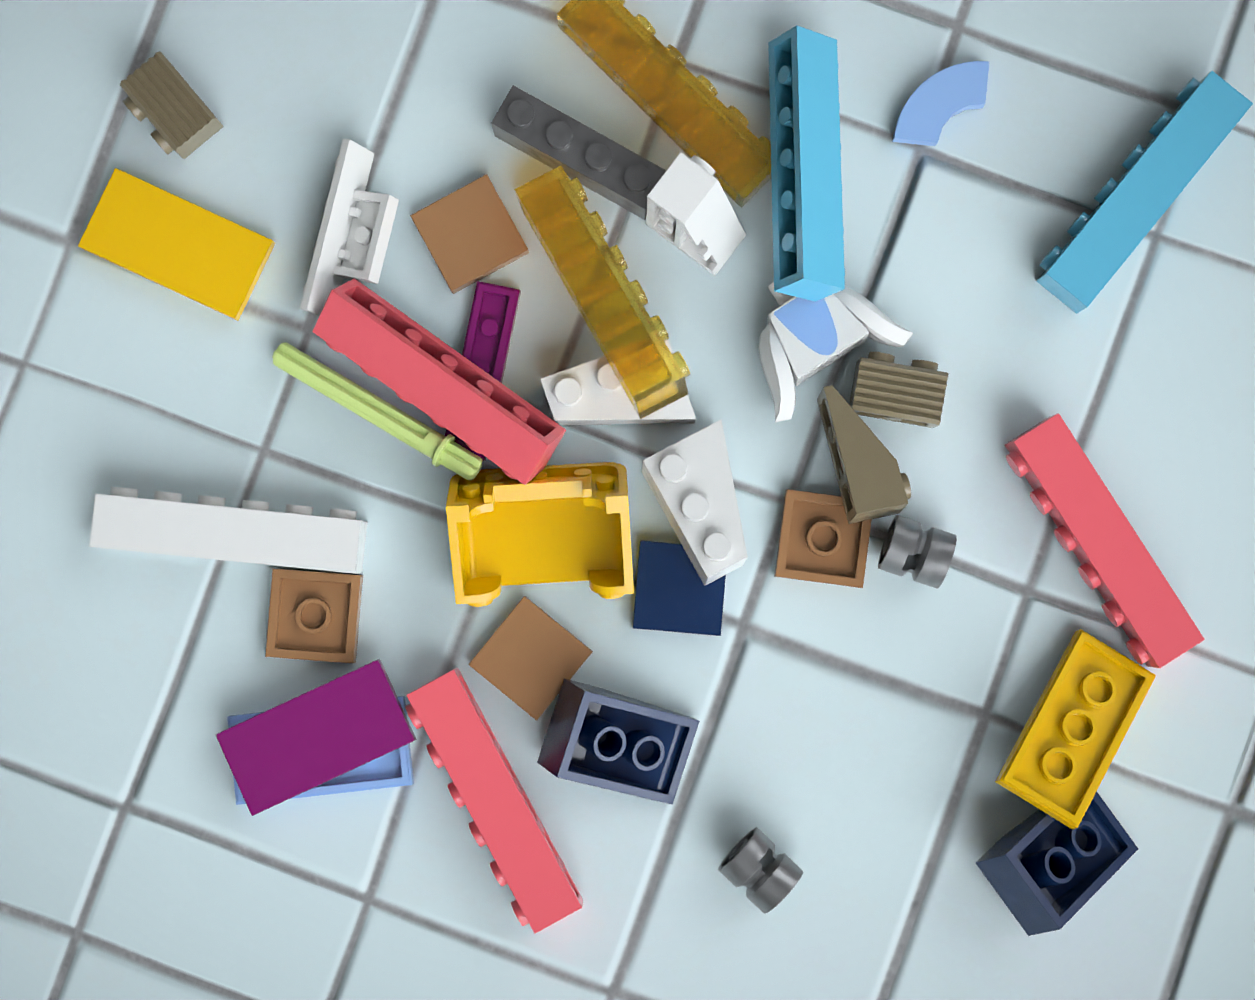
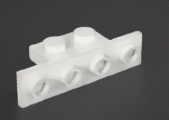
[300,138,399,316]

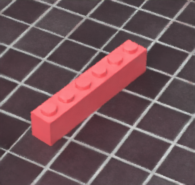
[312,278,566,485]
[1005,413,1205,668]
[405,667,583,934]

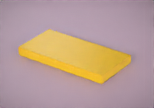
[78,168,275,321]
[995,629,1156,829]

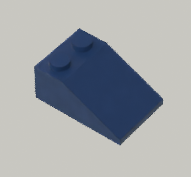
[537,678,700,805]
[976,791,1138,936]

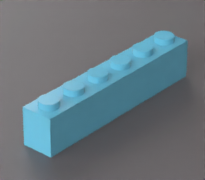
[768,25,845,302]
[1036,71,1253,314]

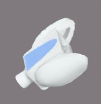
[758,282,913,422]

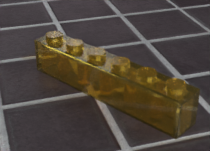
[557,0,771,208]
[514,166,691,419]

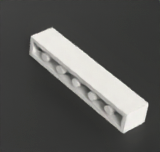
[89,487,368,574]

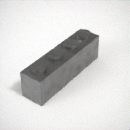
[491,85,667,220]

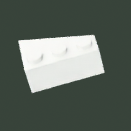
[646,153,746,276]
[540,335,696,425]
[641,420,748,586]

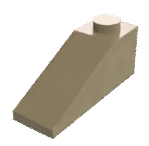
[817,385,911,524]

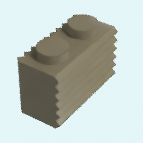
[120,51,224,159]
[849,352,948,428]

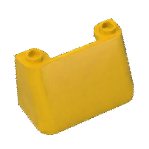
[446,462,634,607]

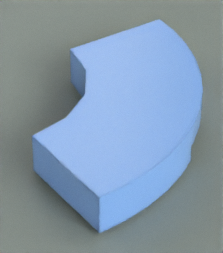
[892,61,989,146]

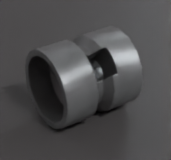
[878,515,957,589]
[718,827,803,914]

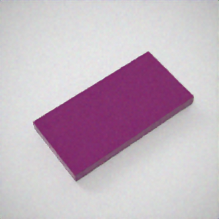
[215,659,417,816]

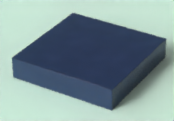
[633,541,726,636]

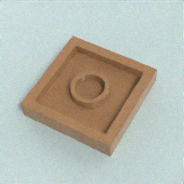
[410,174,529,294]
[774,489,872,588]
[265,569,363,663]
[468,596,593,721]

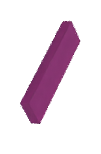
[445,281,521,461]

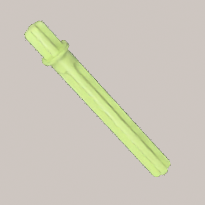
[272,343,483,480]

